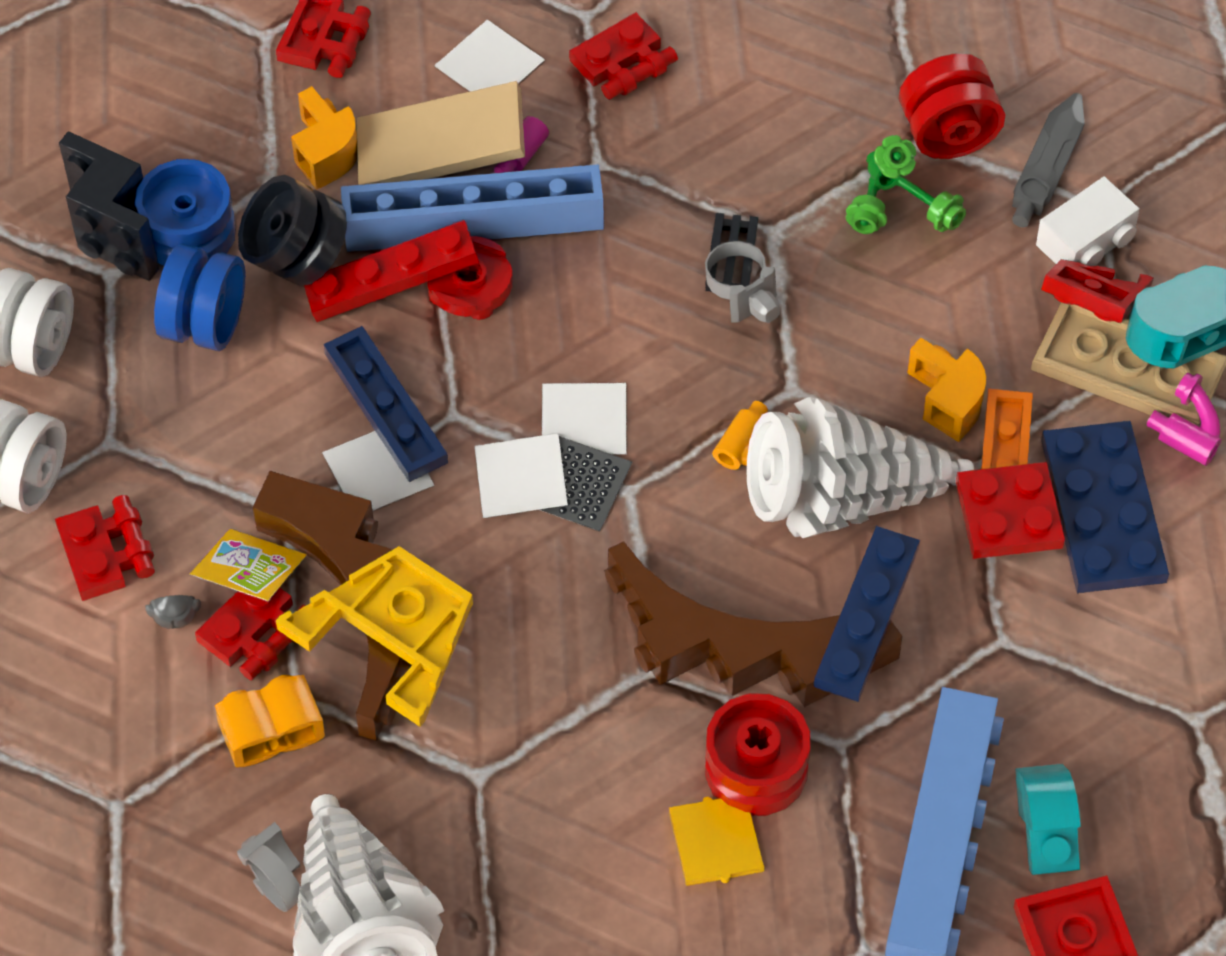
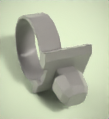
[705,241,780,323]
[237,822,302,912]

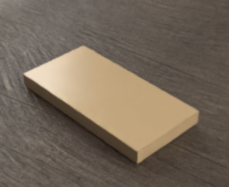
[357,81,525,185]
[1031,302,1226,427]

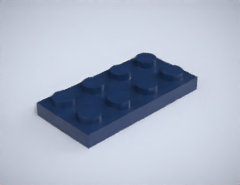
[1041,421,1169,594]

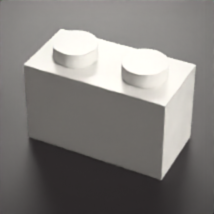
[1036,176,1140,266]

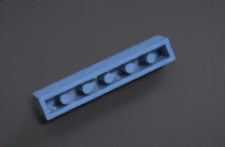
[341,164,604,252]
[885,687,1004,956]

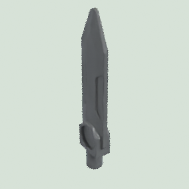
[1012,93,1085,227]

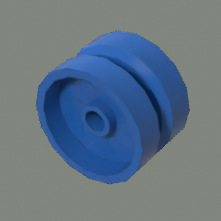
[135,159,236,266]
[154,244,246,351]

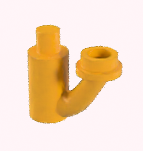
[712,401,768,470]

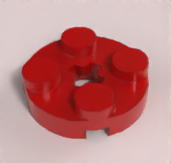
[427,236,513,320]

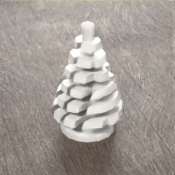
[747,397,975,539]
[293,794,444,956]

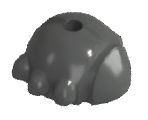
[145,595,201,629]

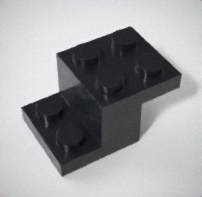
[59,131,159,281]

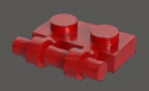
[276,0,371,78]
[569,12,678,100]
[55,495,155,601]
[195,587,306,681]

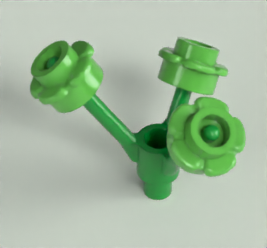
[846,135,966,234]

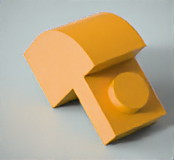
[291,86,358,190]
[907,337,986,442]

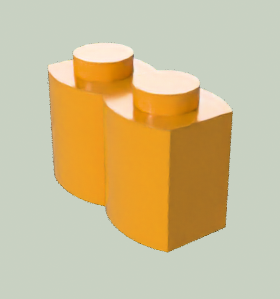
[215,675,325,768]

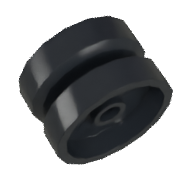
[238,175,347,286]

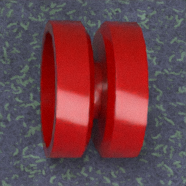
[899,53,1006,159]
[705,693,810,816]

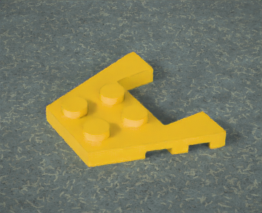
[276,546,473,727]

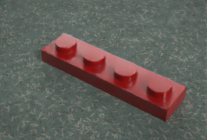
[304,220,480,322]

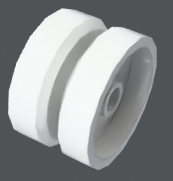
[0,268,74,377]
[0,399,67,513]

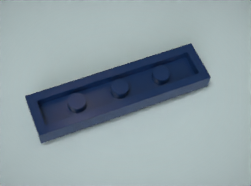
[323,326,448,482]
[814,526,920,702]

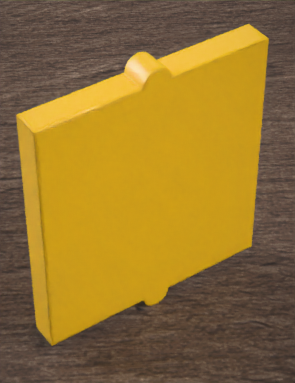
[669,796,764,886]

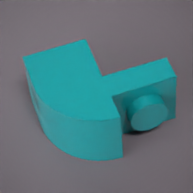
[1015,764,1081,875]

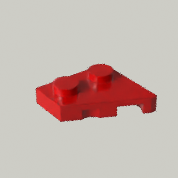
[1041,259,1154,324]

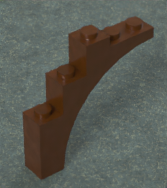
[253,471,412,741]
[604,541,903,707]

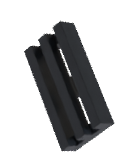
[705,213,758,292]

